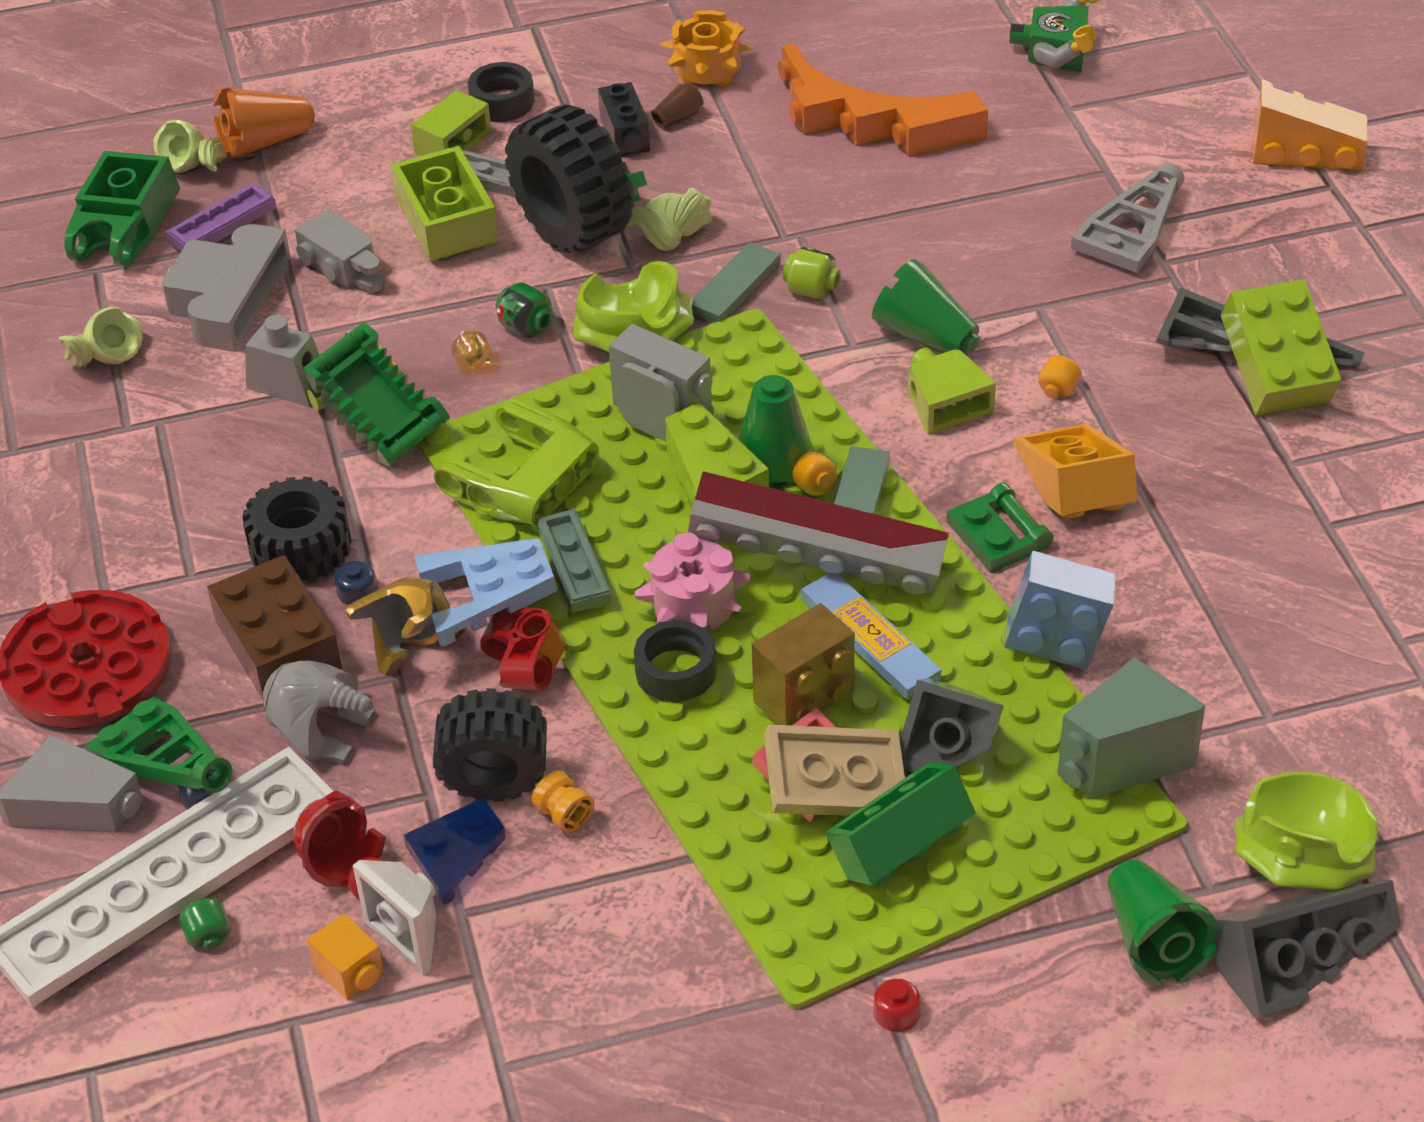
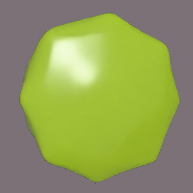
[573,261,694,352]
[1234,771,1378,891]

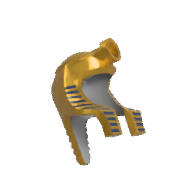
[345,577,467,676]

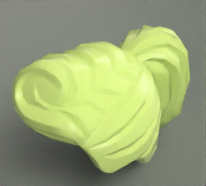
[153,120,228,173]
[626,188,713,251]
[58,307,143,368]

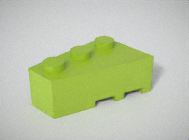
[665,402,769,510]

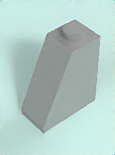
[0,735,143,832]

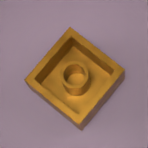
[752,603,855,726]

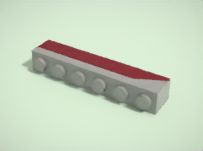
[688,471,949,595]

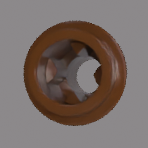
[651,82,704,129]

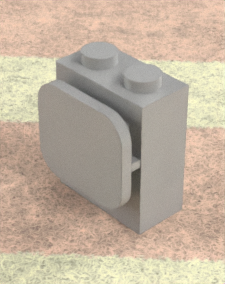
[609,324,714,441]

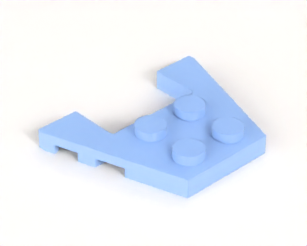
[414,538,558,647]

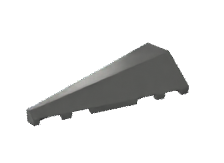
[1155,287,1365,367]

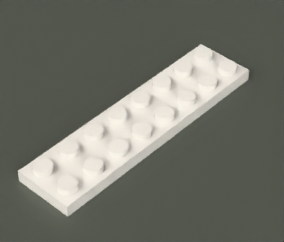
[0,746,333,1008]

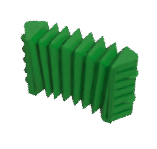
[302,322,450,467]

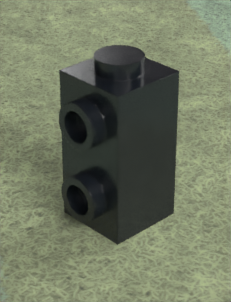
[598,82,650,156]

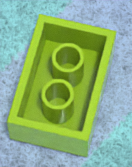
[391,146,499,261]
[1221,279,1342,416]

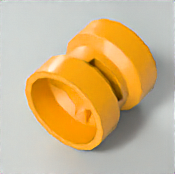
[532,770,595,833]

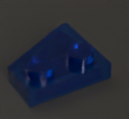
[403,797,506,905]

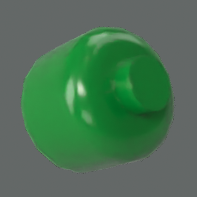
[179,898,231,950]

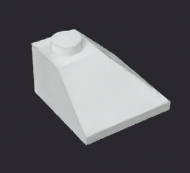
[353,860,436,976]

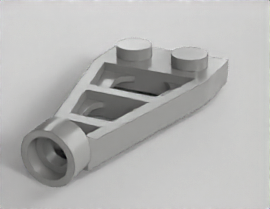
[1071,163,1185,273]

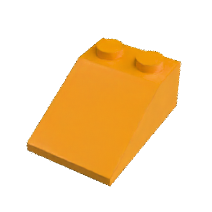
[1013,424,1137,518]

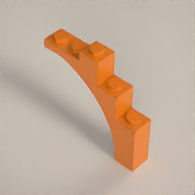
[778,43,988,157]

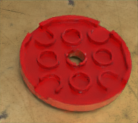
[0,590,171,729]

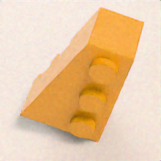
[1253,80,1368,171]

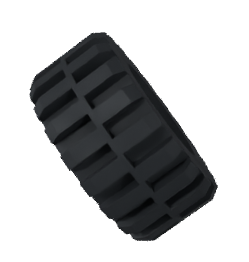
[505,104,634,253]

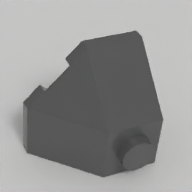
[900,679,1004,772]

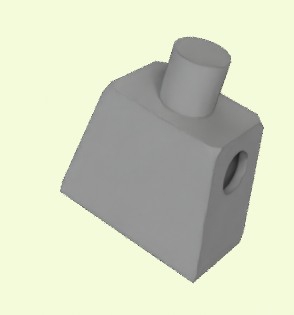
[245,314,319,407]

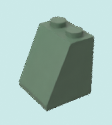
[1058,657,1205,798]

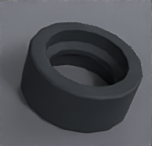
[467,62,535,122]
[633,620,717,703]

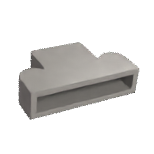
[162,224,291,352]

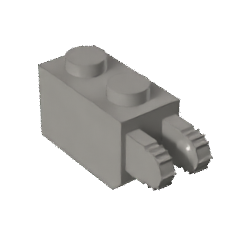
[295,209,385,293]

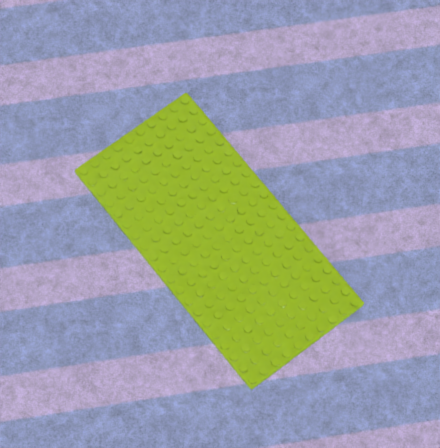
[417,308,1187,1010]

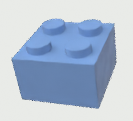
[1004,550,1116,670]

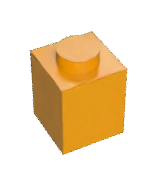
[307,913,384,1001]

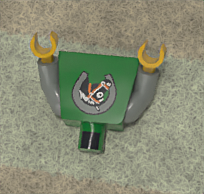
[1009,0,1100,72]

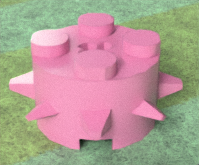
[635,532,750,630]

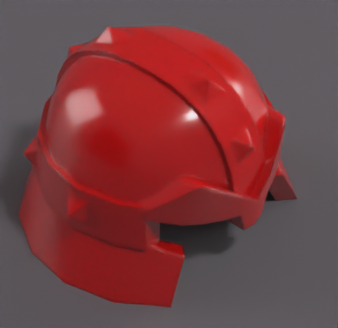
[292,791,386,887]

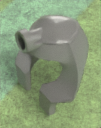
[263,660,375,766]

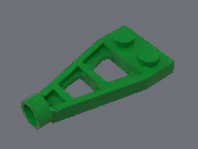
[84,697,233,793]

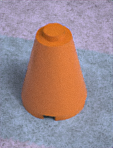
[213,87,315,159]

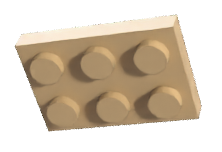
[764,725,905,816]

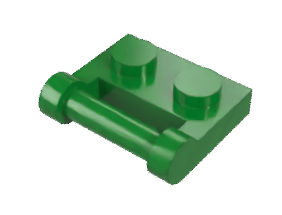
[947,482,1054,573]

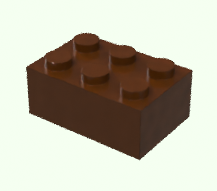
[207,555,342,699]

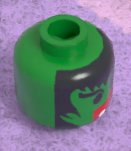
[496,282,552,338]

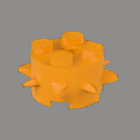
[660,10,753,87]

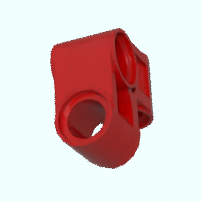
[480,608,567,691]

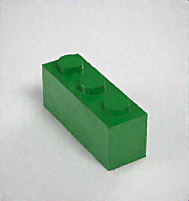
[825,762,976,886]

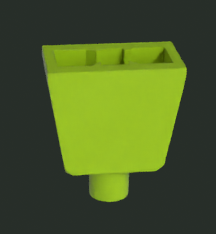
[908,347,996,434]

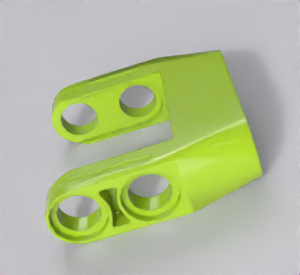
[433,398,599,526]

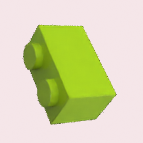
[411,90,491,156]

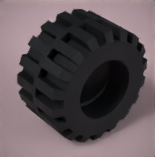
[242,477,352,582]
[433,688,547,802]

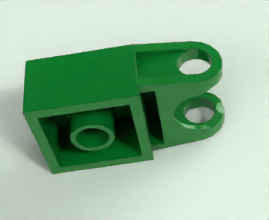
[64,151,180,266]

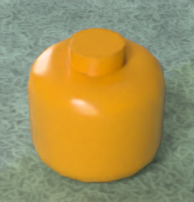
[1038,355,1082,398]
[792,451,838,496]

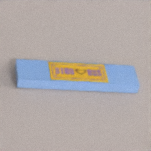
[801,573,942,700]

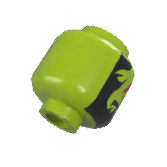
[783,247,841,300]

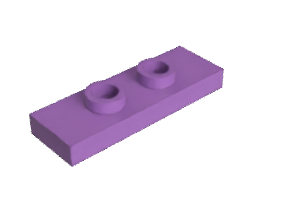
[166,183,277,251]

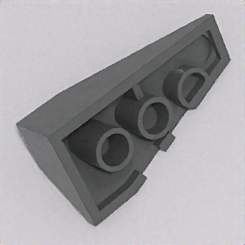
[1214,880,1401,1017]

